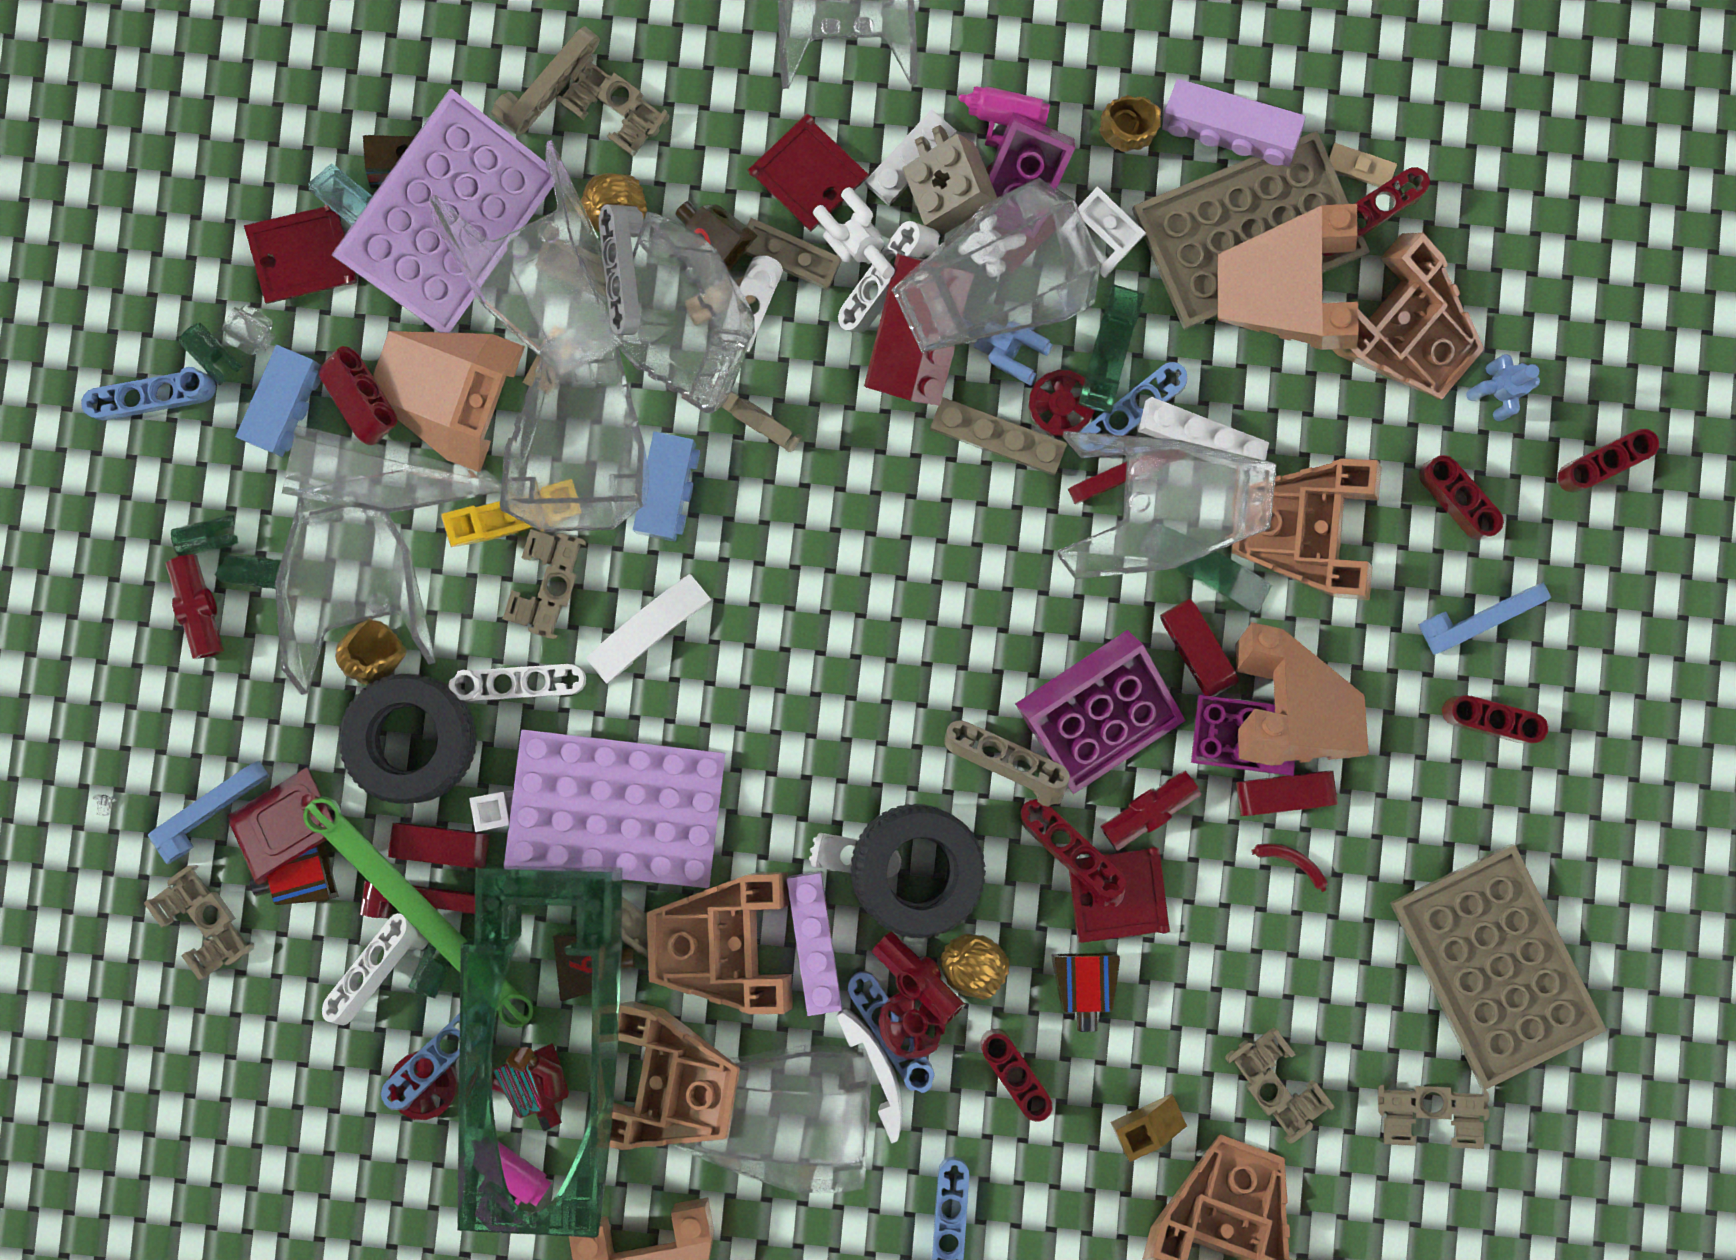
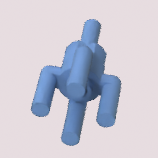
[960,315,1053,386]
[1466,354,1540,421]

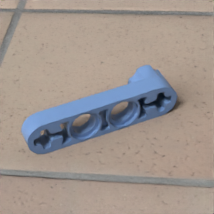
[1077,362,1187,457]
[81,367,216,420]
[1418,582,1552,655]
[148,761,269,864]
[848,971,935,1093]
[381,1003,492,1110]
[932,1156,969,1260]

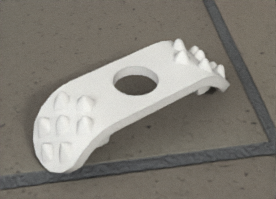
[720,256,783,353]
[809,833,901,879]

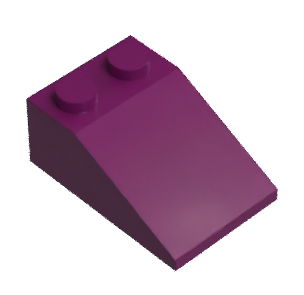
[977,112,1076,239]

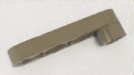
[491,26,600,136]
[944,721,1070,807]

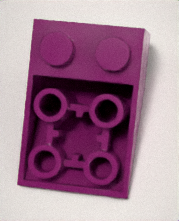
[1190,695,1295,776]

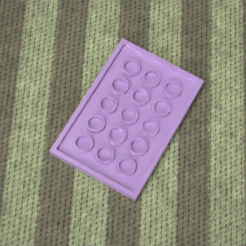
[332,89,561,333]
[504,730,726,888]

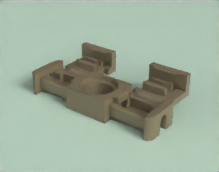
[556,54,669,157]
[703,380,803,452]
[503,529,586,639]
[144,865,255,980]
[1225,1027,1335,1143]
[1378,1084,1490,1149]

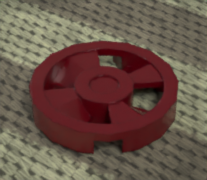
[1028,370,1095,437]
[879,992,946,1060]
[389,1050,458,1120]

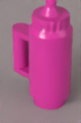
[958,86,1050,148]
[466,1137,552,1217]

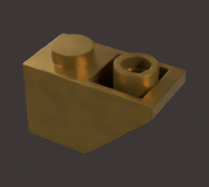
[1110,1094,1187,1162]

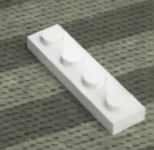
[1139,397,1269,476]

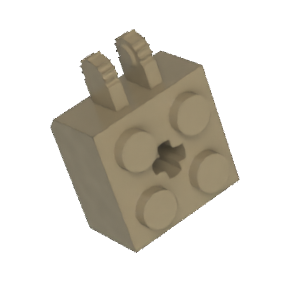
[902,125,998,235]

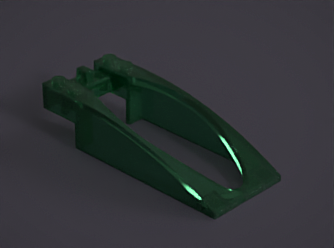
[457,864,622,1238]

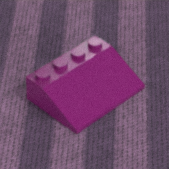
[1015,630,1185,795]

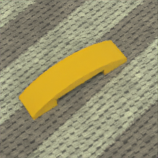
[441,480,582,547]

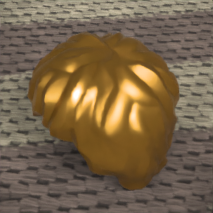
[1099,95,1161,152]
[580,173,647,233]
[335,618,407,685]
[941,934,1010,1000]

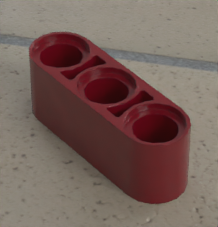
[318,346,398,446]
[1557,429,1659,493]
[1419,455,1504,540]
[1160,598,1239,697]
[1442,695,1549,744]
[1236,770,1338,816]
[388,823,490,868]
[980,1029,1053,1122]

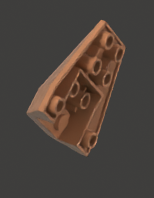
[373,331,525,472]

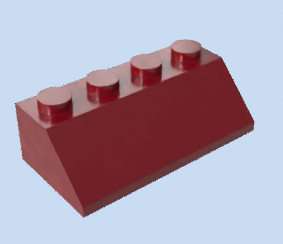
[864,253,974,406]

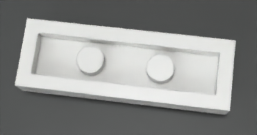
[865,109,956,206]

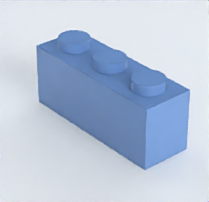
[235,345,321,458]
[633,431,700,542]

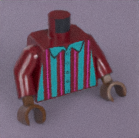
[463,1043,569,1132]

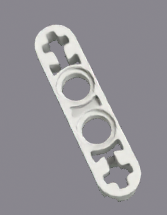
[838,221,940,333]
[449,664,586,701]
[322,913,429,1025]

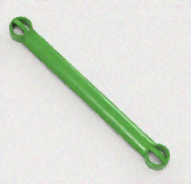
[303,796,533,1028]

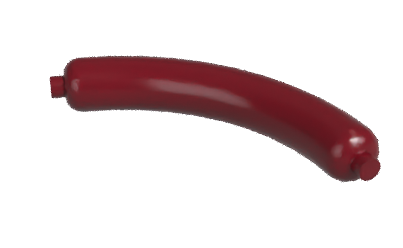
[1251,843,1328,892]

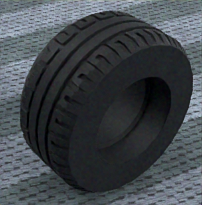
[338,674,477,804]
[850,804,986,939]

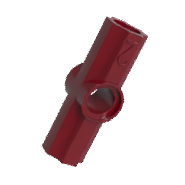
[165,554,224,660]
[1100,771,1202,851]
[872,931,966,1025]

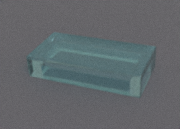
[308,163,373,225]

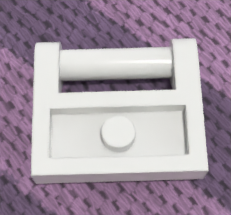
[1057,187,1146,278]

